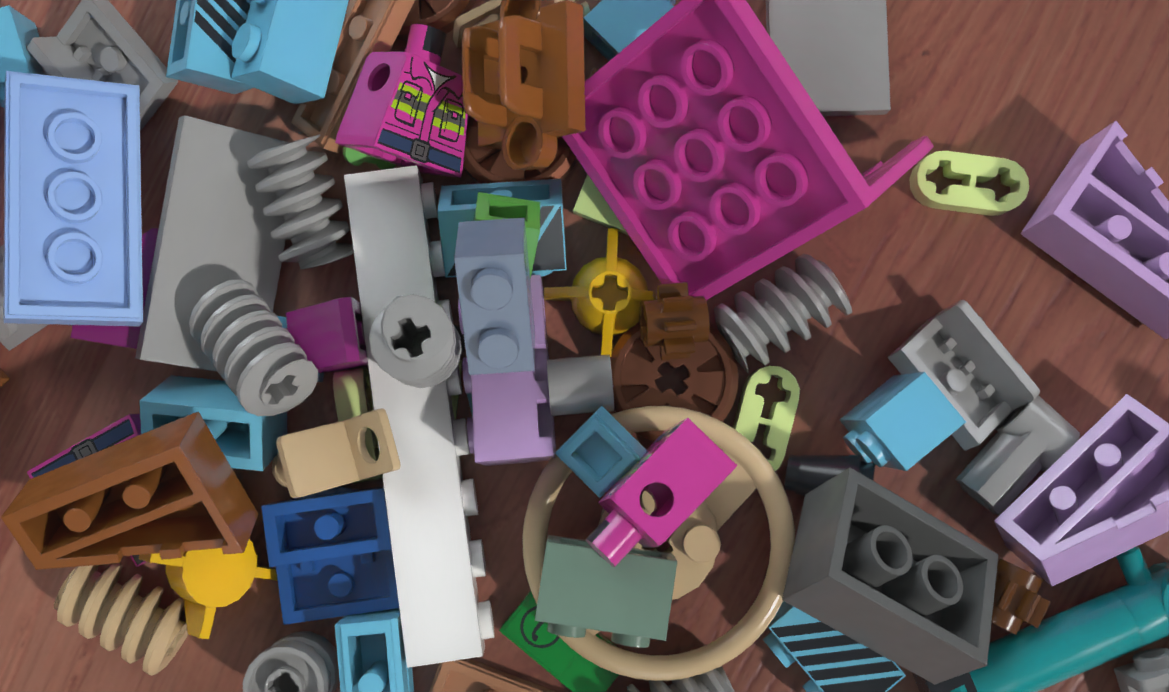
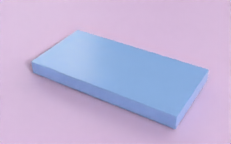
[3,71,143,326]

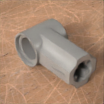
[547,354,614,416]
[955,395,1080,515]

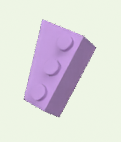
[1020,121,1169,339]
[458,275,556,466]
[994,394,1169,586]

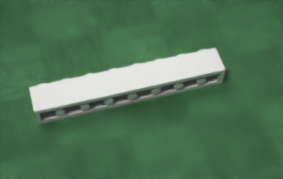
[344,165,495,668]

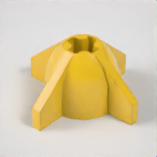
[544,228,654,357]
[139,539,278,639]

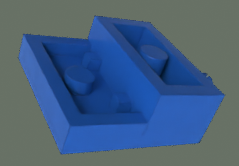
[261,486,399,625]

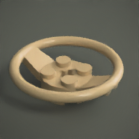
[522,406,795,681]

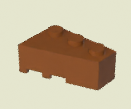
[1,411,258,570]

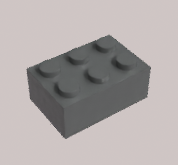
[782,467,998,685]

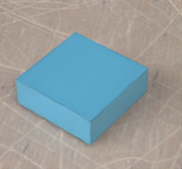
[555,406,647,498]

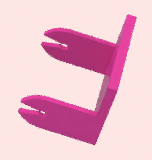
[562,0,934,300]

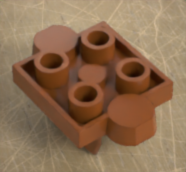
[462,0,586,170]

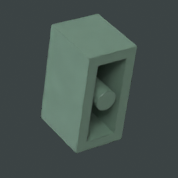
[535,535,677,648]

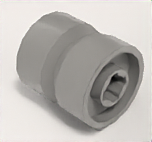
[243,631,339,692]

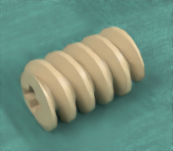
[54,563,188,676]

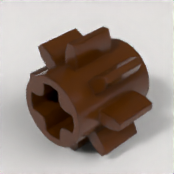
[639,282,710,360]
[992,559,1051,635]

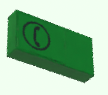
[499,590,619,692]

